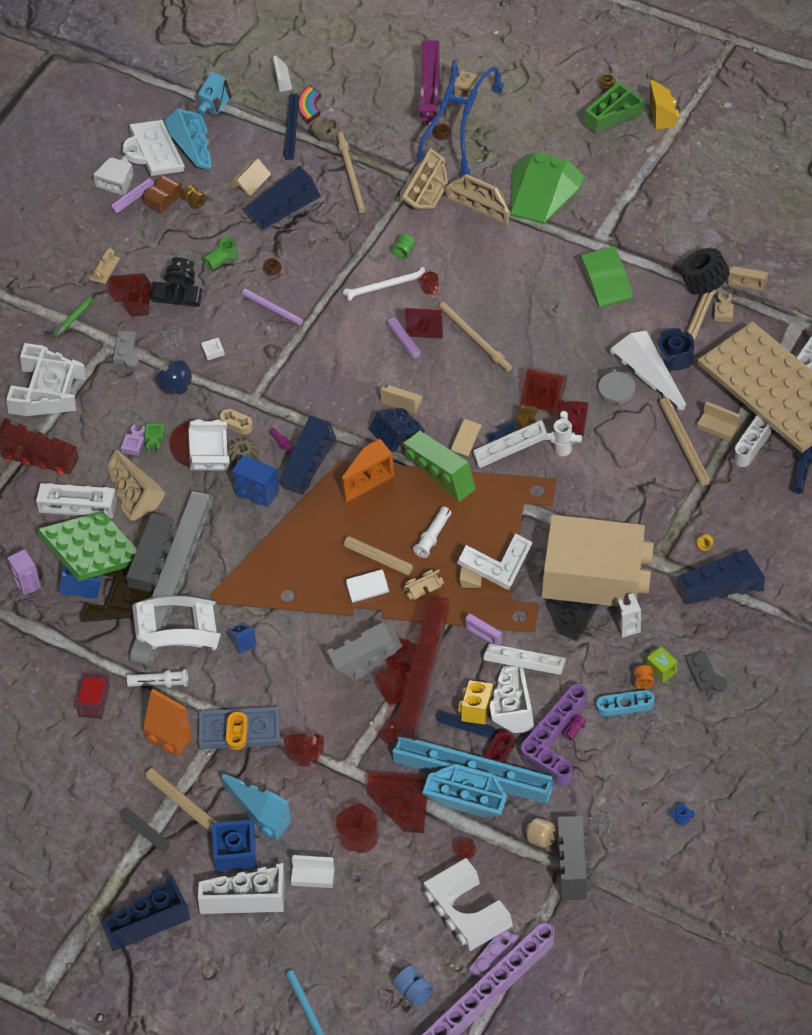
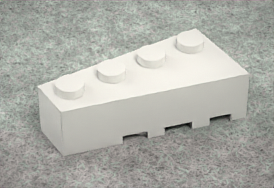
[198,863,285,914]

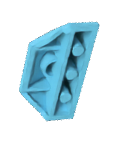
[422,764,507,818]

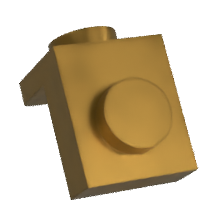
[514,405,538,430]

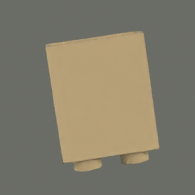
[542,515,654,607]

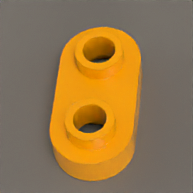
[226,712,248,750]

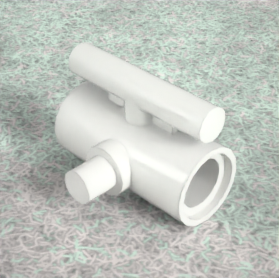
[545,411,582,456]

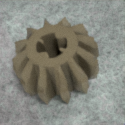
[227,438,260,466]

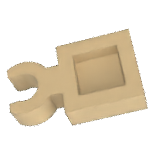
[714,293,734,322]

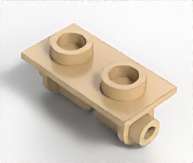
[89,248,120,284]
[402,570,444,601]

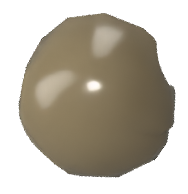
[312,118,340,141]

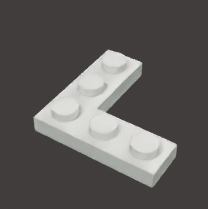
[457,533,532,590]

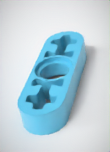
[597,690,655,716]

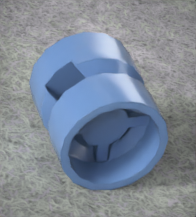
[393,966,434,1007]

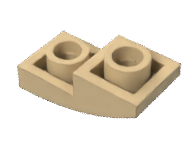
[451,419,482,458]

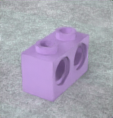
[8,549,41,596]

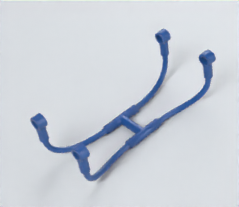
[415,59,504,177]

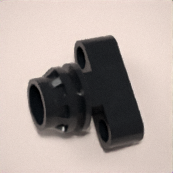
[149,257,203,307]

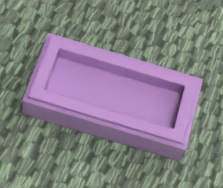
[465,613,502,645]

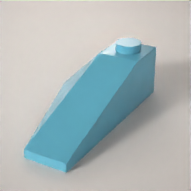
[164,108,212,170]
[221,774,291,840]

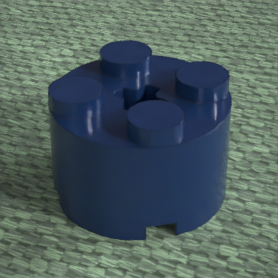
[657,328,694,372]

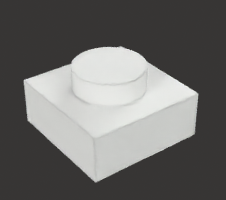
[201,338,225,361]

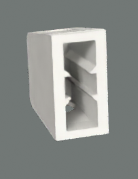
[93,155,134,196]

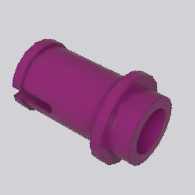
[562,715,586,741]

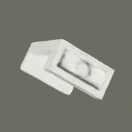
[188,420,230,471]

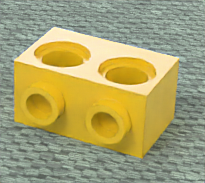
[458,680,493,724]

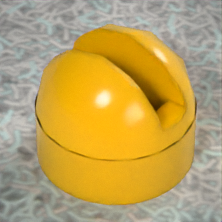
[697,534,714,551]

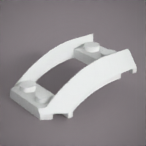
[132,595,221,650]

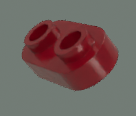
[486,731,515,764]

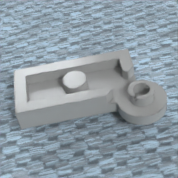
[113,331,139,368]

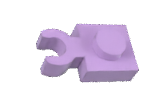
[121,424,145,456]

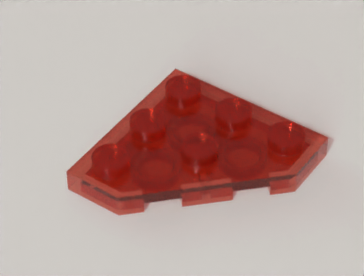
[367,772,428,833]

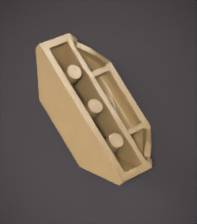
[400,148,448,210]
[446,174,509,225]

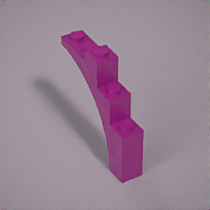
[418,40,440,125]

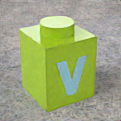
[646,647,678,683]

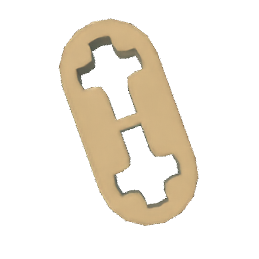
[220,409,253,435]

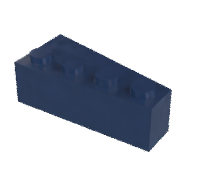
[245,165,321,230]
[279,416,336,495]
[676,549,765,604]
[101,875,190,952]

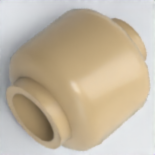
[525,818,557,848]

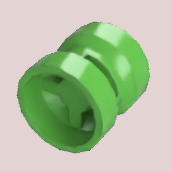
[392,234,415,259]

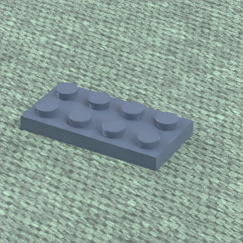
[199,707,280,750]

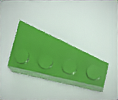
[403,431,476,502]

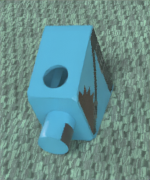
[197,72,232,116]

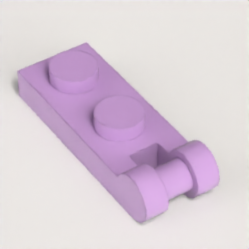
[469,929,521,980]

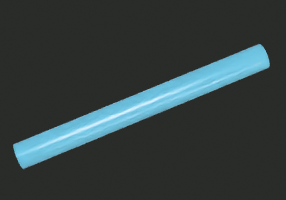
[286,970,325,1035]

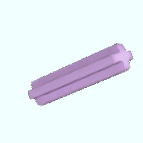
[111,178,154,213]
[387,317,421,359]

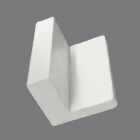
[291,855,335,888]

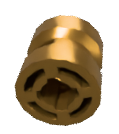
[182,185,207,209]

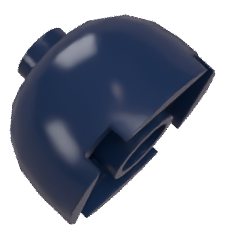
[154,360,192,395]

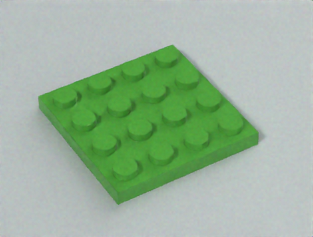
[37,511,137,581]

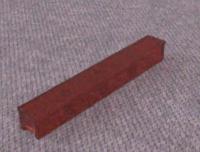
[395,596,450,741]

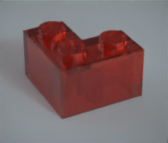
[109,273,151,317]

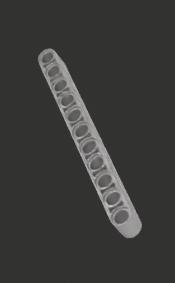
[130,491,213,666]

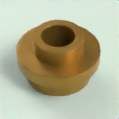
[599,74,616,90]

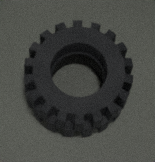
[679,247,730,295]

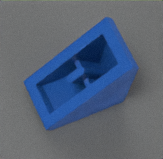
[225,623,257,654]

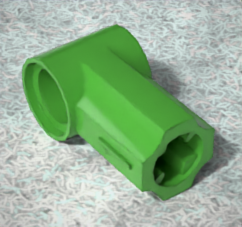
[203,237,238,270]

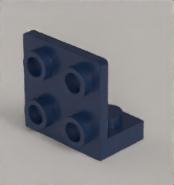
[369,408,425,452]

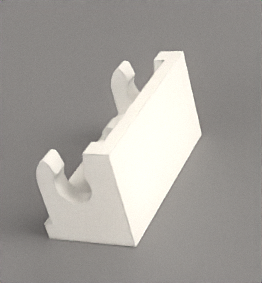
[619,593,641,638]

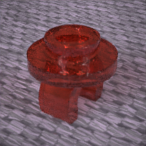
[455,839,476,859]

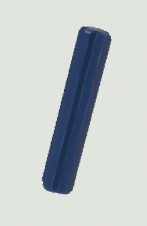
[437,711,495,739]

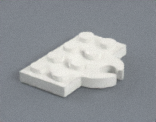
[123,120,185,176]

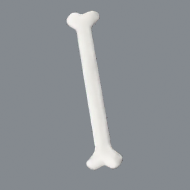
[343,267,429,301]

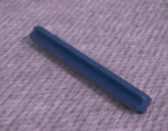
[285,93,299,160]

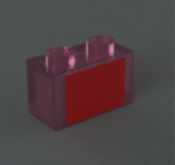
[74,673,110,719]

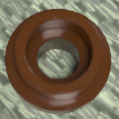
[434,124,451,140]
[264,258,282,275]

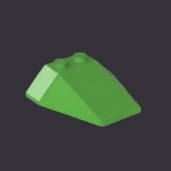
[511,152,585,224]

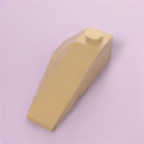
[107,450,165,521]

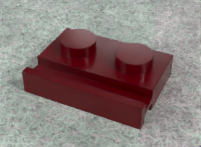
[558,400,588,436]

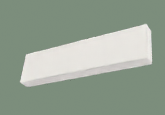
[473,420,549,468]
[484,643,566,675]

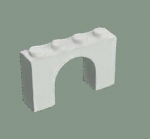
[423,858,513,951]

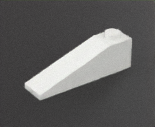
[490,665,534,733]

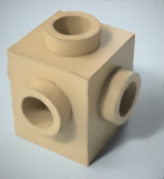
[454,71,480,98]

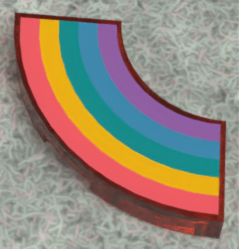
[298,85,321,124]

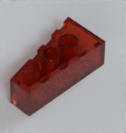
[0,418,79,475]

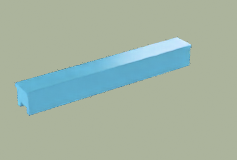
[393,735,554,804]

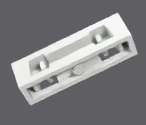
[36,483,117,518]

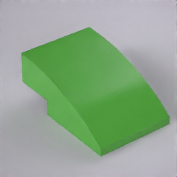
[581,246,633,308]

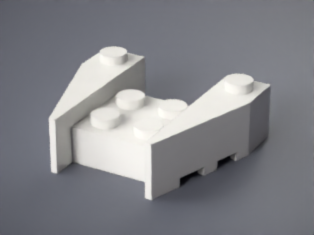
[6,343,86,416]

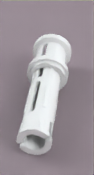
[413,507,452,558]
[127,669,188,688]

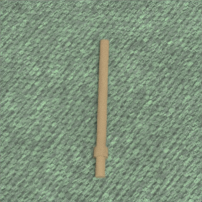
[337,132,365,213]
[439,302,512,372]

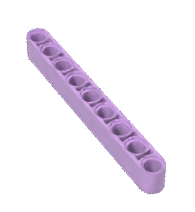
[422,923,555,1035]

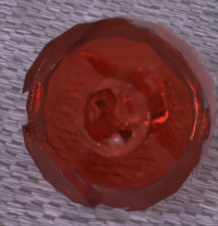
[284,733,324,767]

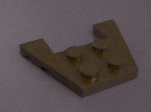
[80,568,154,622]

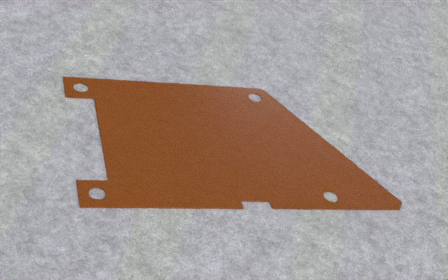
[210,461,556,632]

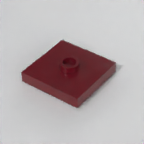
[405,308,444,339]

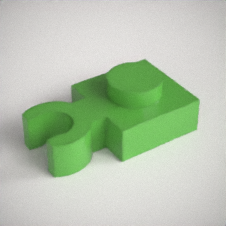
[145,423,165,453]

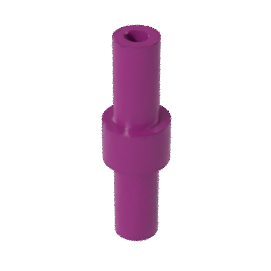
[269,428,294,455]

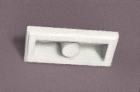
[273,56,292,92]
[346,570,389,603]

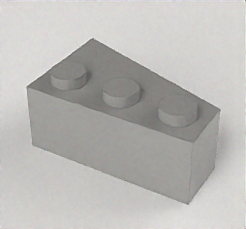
[327,622,402,681]

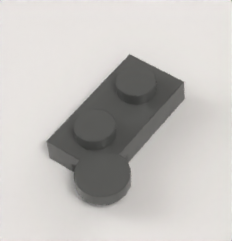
[686,651,727,693]

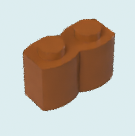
[143,175,183,213]

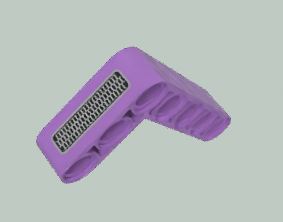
[521,684,587,786]

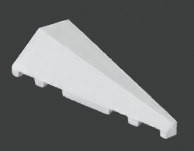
[610,331,686,411]

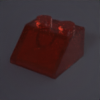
[520,367,568,413]

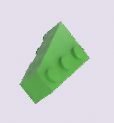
[582,81,645,133]

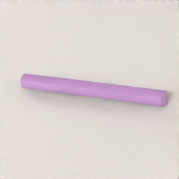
[242,289,303,326]

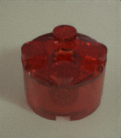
[336,803,380,853]

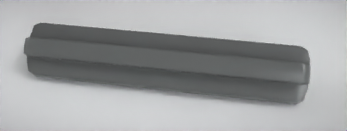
[121,809,170,852]

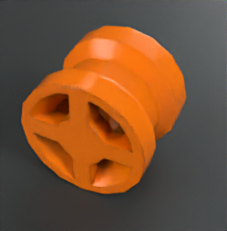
[633,665,654,690]

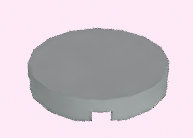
[598,372,636,404]

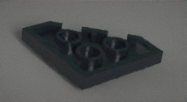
[542,586,599,641]

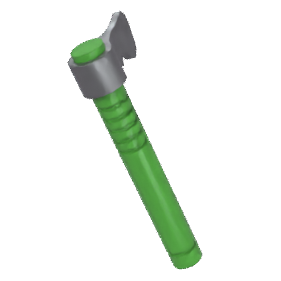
[43,297,93,338]

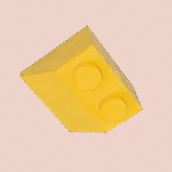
[650,80,679,130]

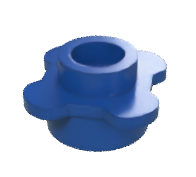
[670,803,695,825]

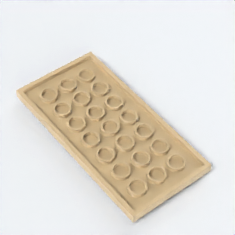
[698,322,812,453]

